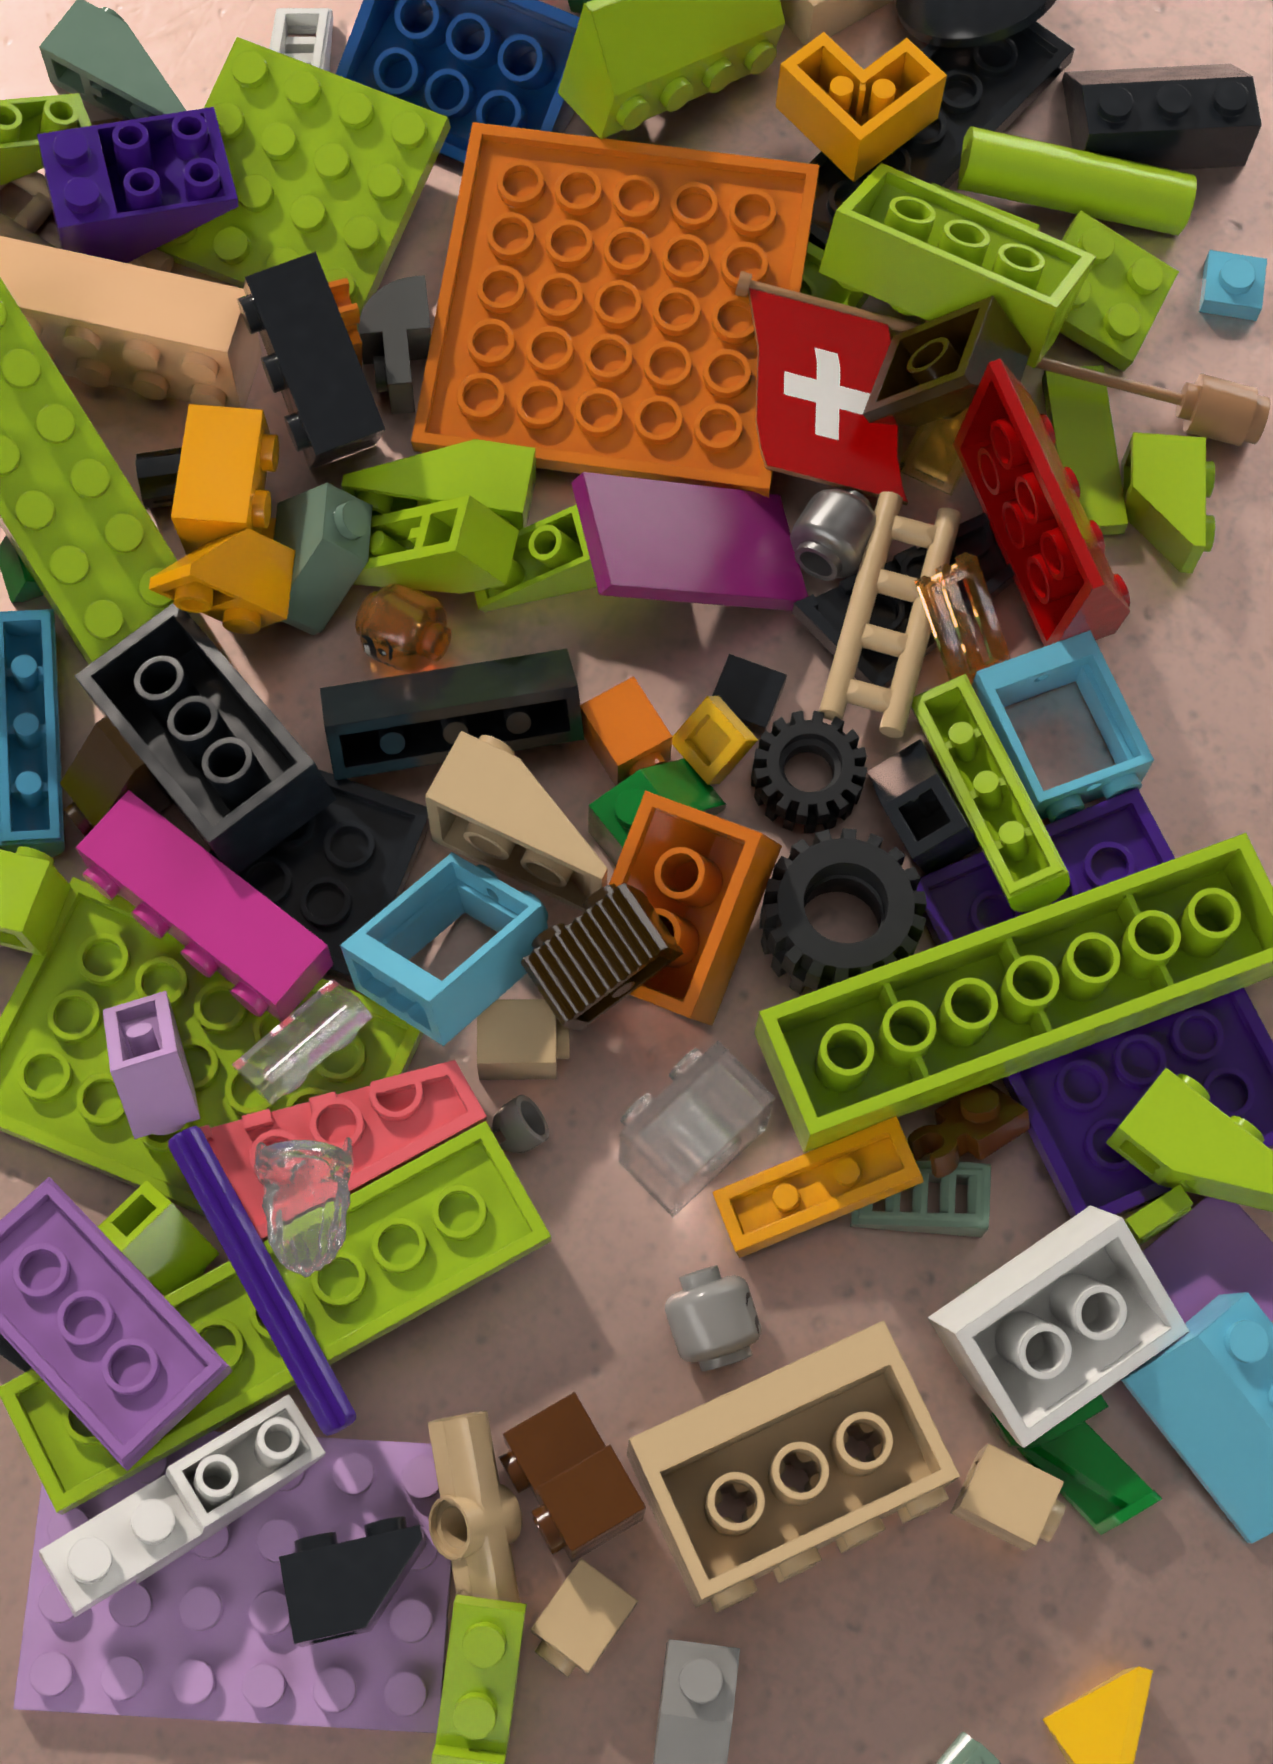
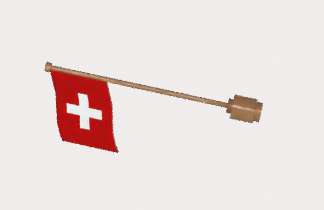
[735,271,1270,506]

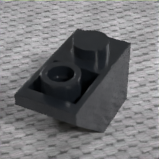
[867,739,980,875]
[279,1516,427,1647]

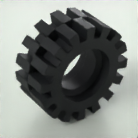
[751,711,867,833]

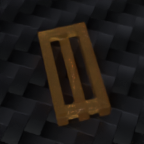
[915,552,1011,685]

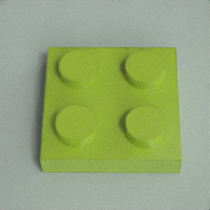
[1060,211,1179,372]

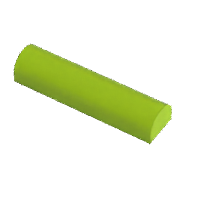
[957,126,1197,236]
[911,673,1070,912]

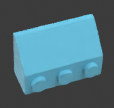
[1121,1292,1273,1544]

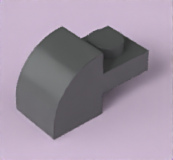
[358,275,431,414]

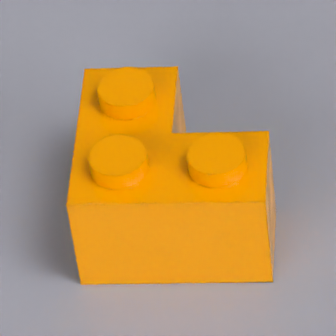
[775,32,947,182]
[171,404,279,555]

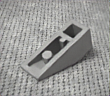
[653,1639,740,1764]

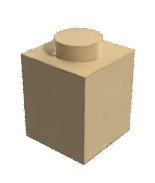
[477,999,569,1080]
[950,1443,1066,1551]
[531,1559,638,1677]

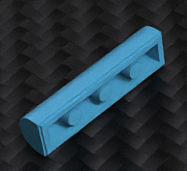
[0,609,65,857]

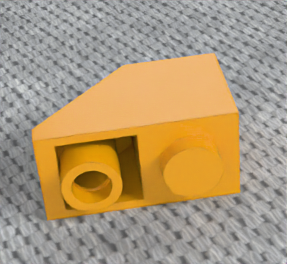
[149,528,295,634]

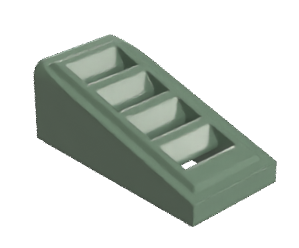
[850,1161,991,1238]

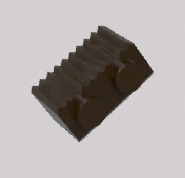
[520,883,684,1031]

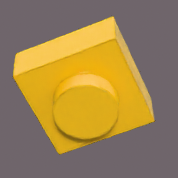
[672,696,758,785]

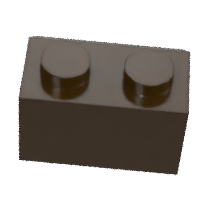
[863,296,1031,427]

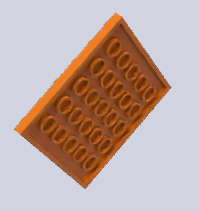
[411,122,819,498]

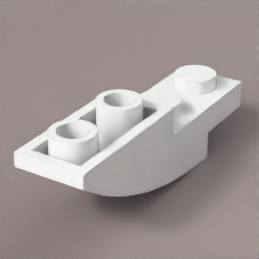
[39,1394,326,1617]

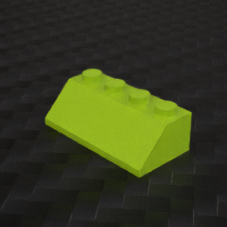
[558,0,785,139]
[819,163,1096,368]

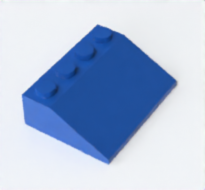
[336,0,580,164]

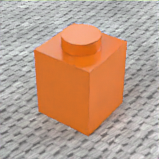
[580,676,673,786]

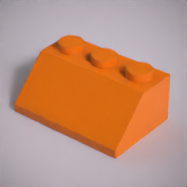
[609,790,782,1026]

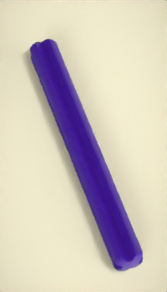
[168,1126,356,1436]

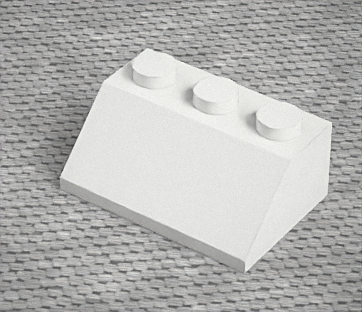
[928,1205,1189,1448]

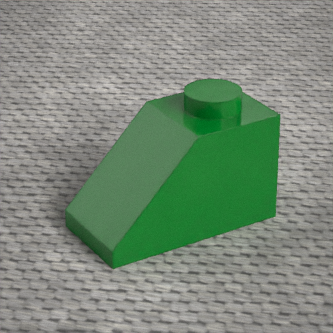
[588,758,726,866]

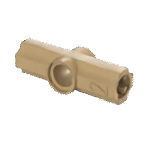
[428,1411,522,1603]

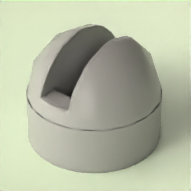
[491,1095,549,1153]

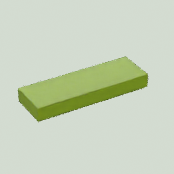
[1042,365,1128,535]

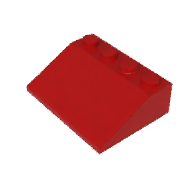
[953,358,1130,647]

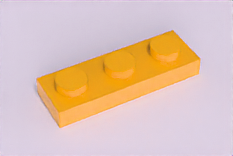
[712,1116,924,1258]

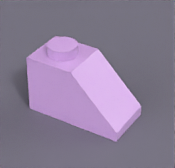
[103,991,200,1139]

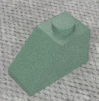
[274,482,373,635]

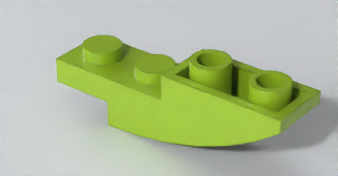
[431,1594,527,1764]

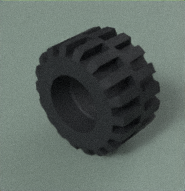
[759,828,927,995]

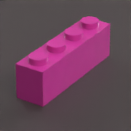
[76,790,334,1023]

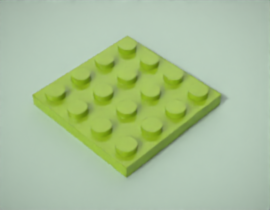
[156,37,451,330]

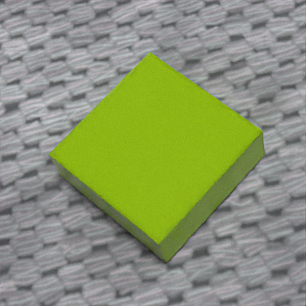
[1124,1184,1194,1246]

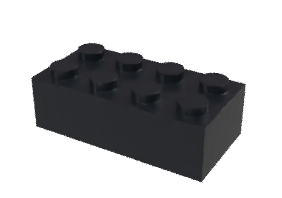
[74,603,337,875]

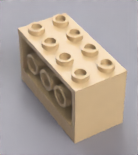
[627,1320,960,1613]

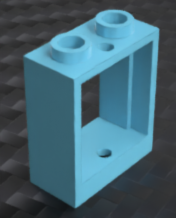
[972,630,1154,823]
[340,852,548,1046]

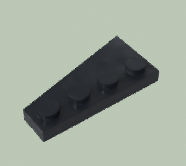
[792,512,1015,688]

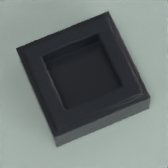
[712,654,787,735]

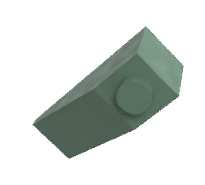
[39,0,187,121]

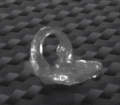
[254,1137,354,1278]

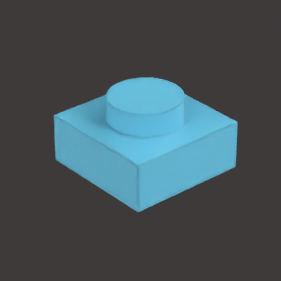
[1199,250,1267,321]

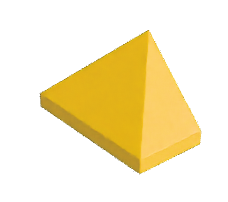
[1043,1666,1153,1764]

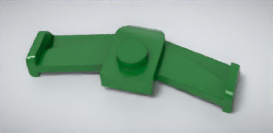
[963,1283,1162,1535]

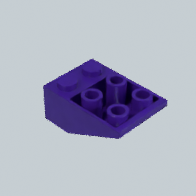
[37,107,239,263]

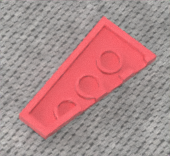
[199,1060,488,1242]

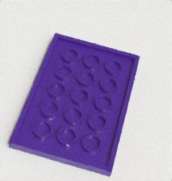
[917,787,1273,1218]

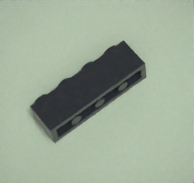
[320,648,584,780]

